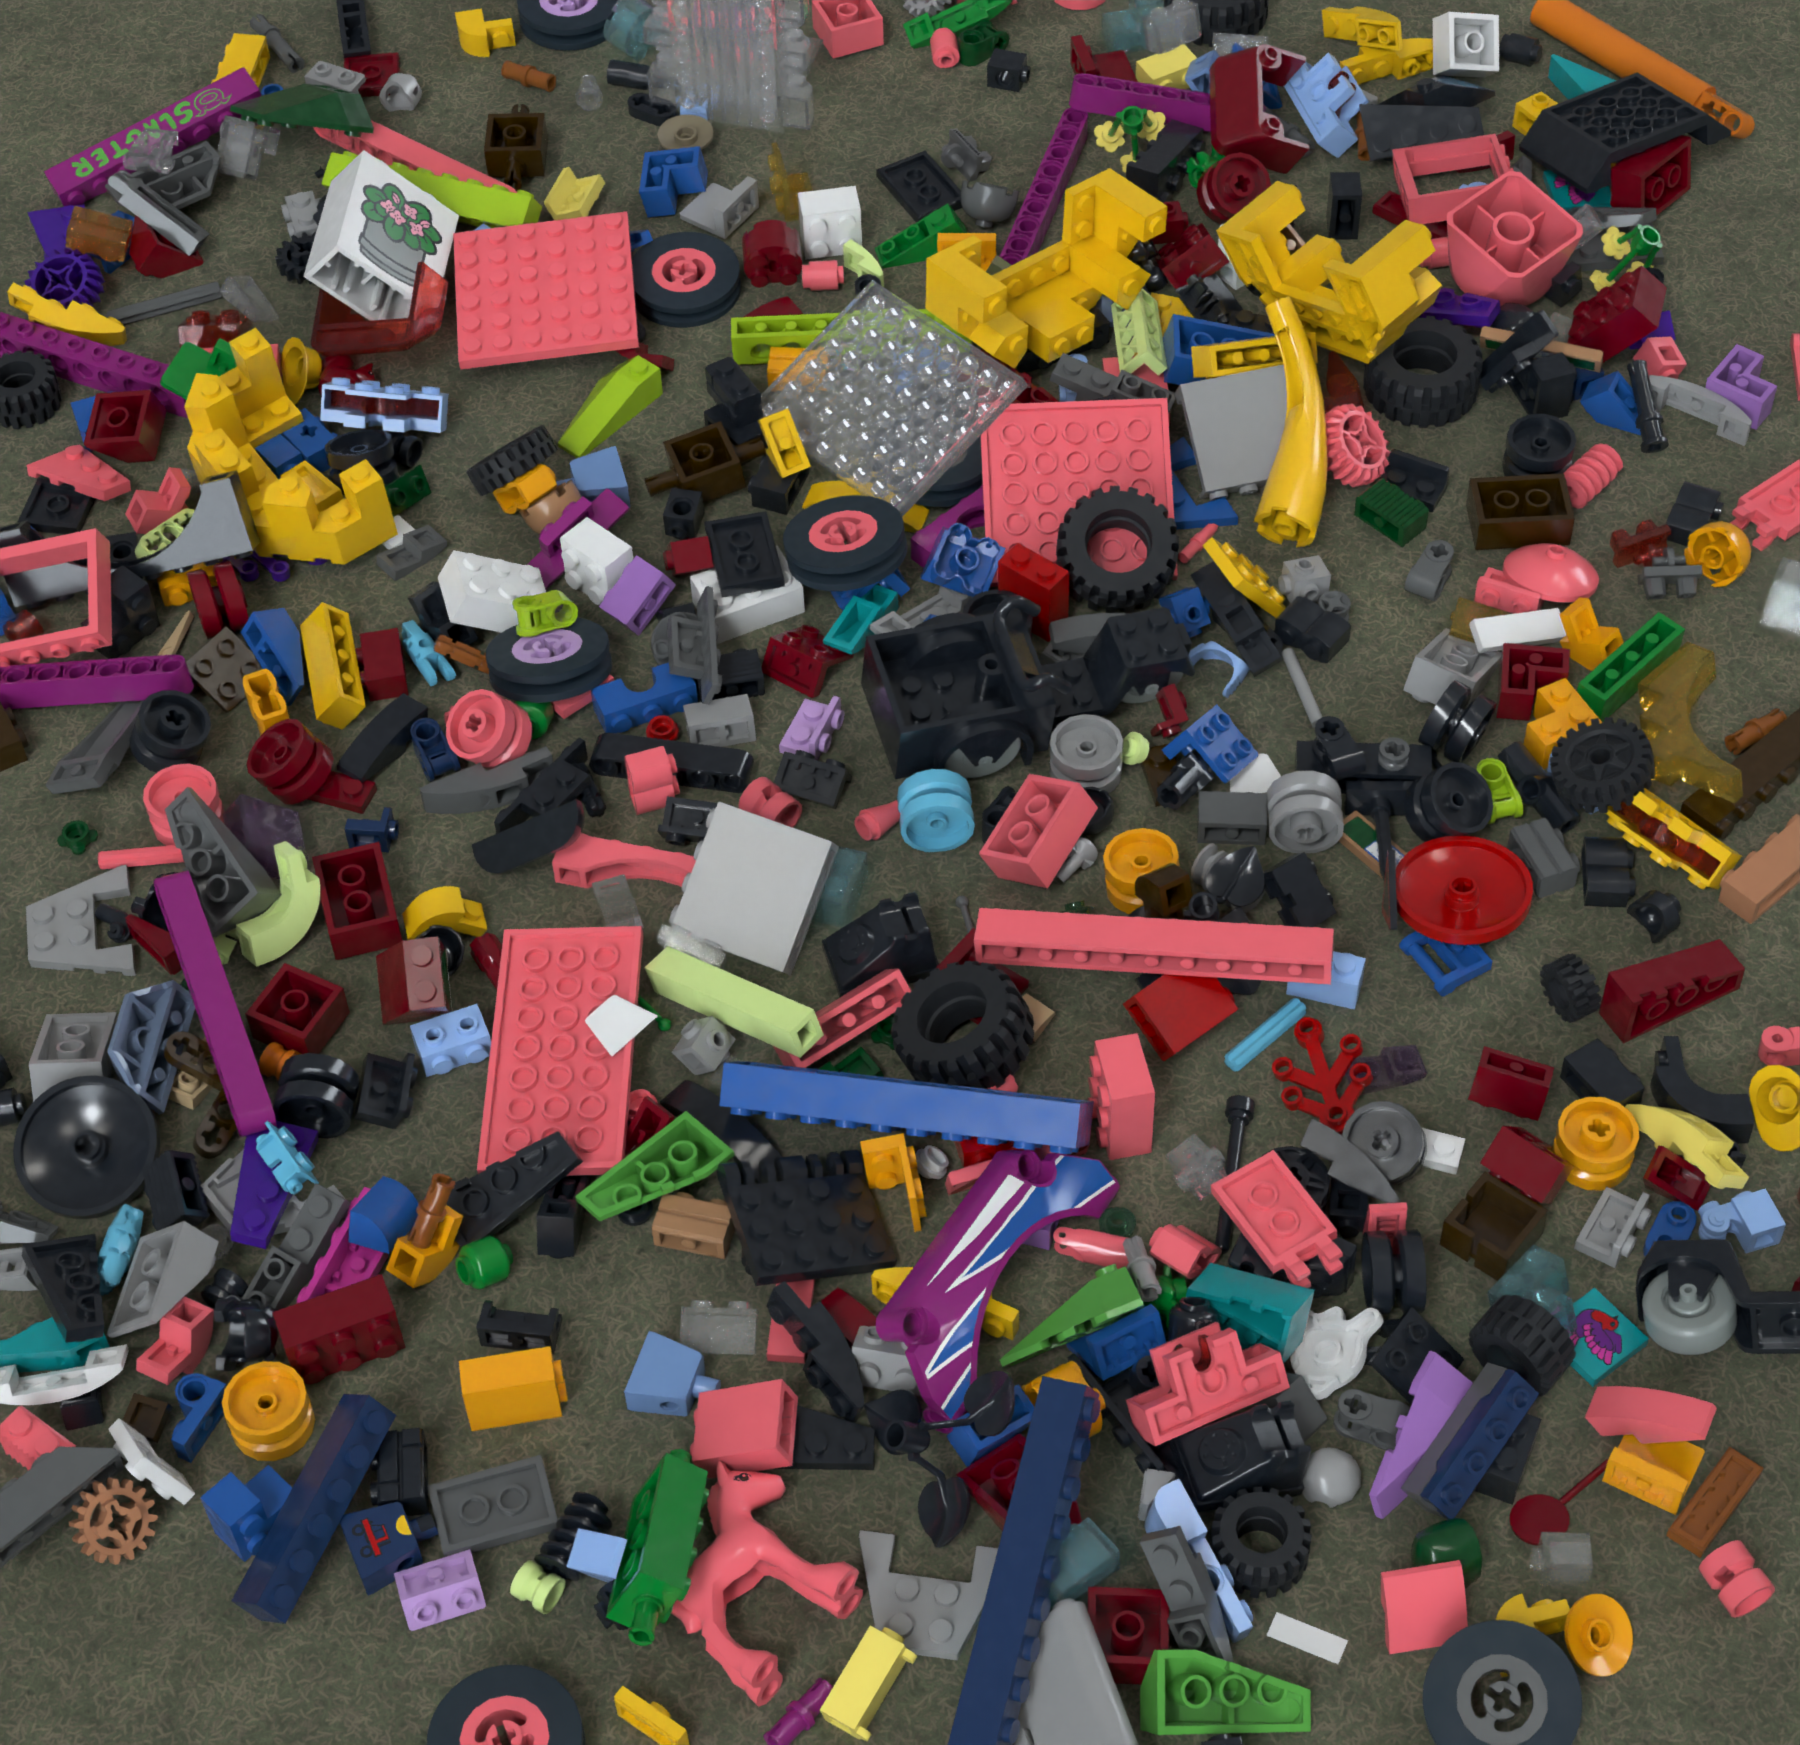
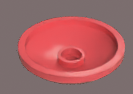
[1502,543,1599,602]

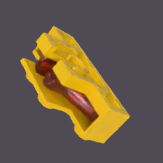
[1605,788,1742,890]

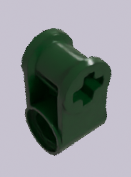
[959,20,1010,67]

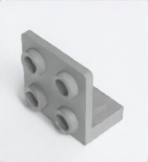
[680,176,759,239]

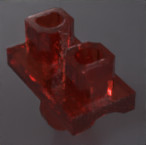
[1610,519,1672,568]

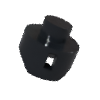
[1627,890,1681,943]

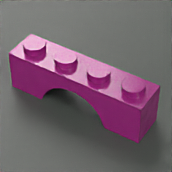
[910,485,984,568]

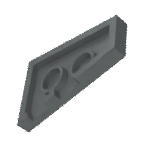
[1566,207,1656,230]

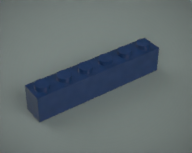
[231,1394,396,1624]

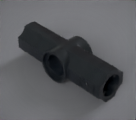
[1498,741,1580,835]
[1157,749,1214,810]

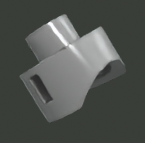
[379,73,422,112]

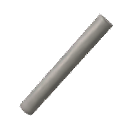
[1282,648,1322,727]

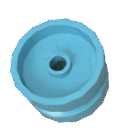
[897,769,975,852]

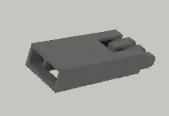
[108,170,210,256]

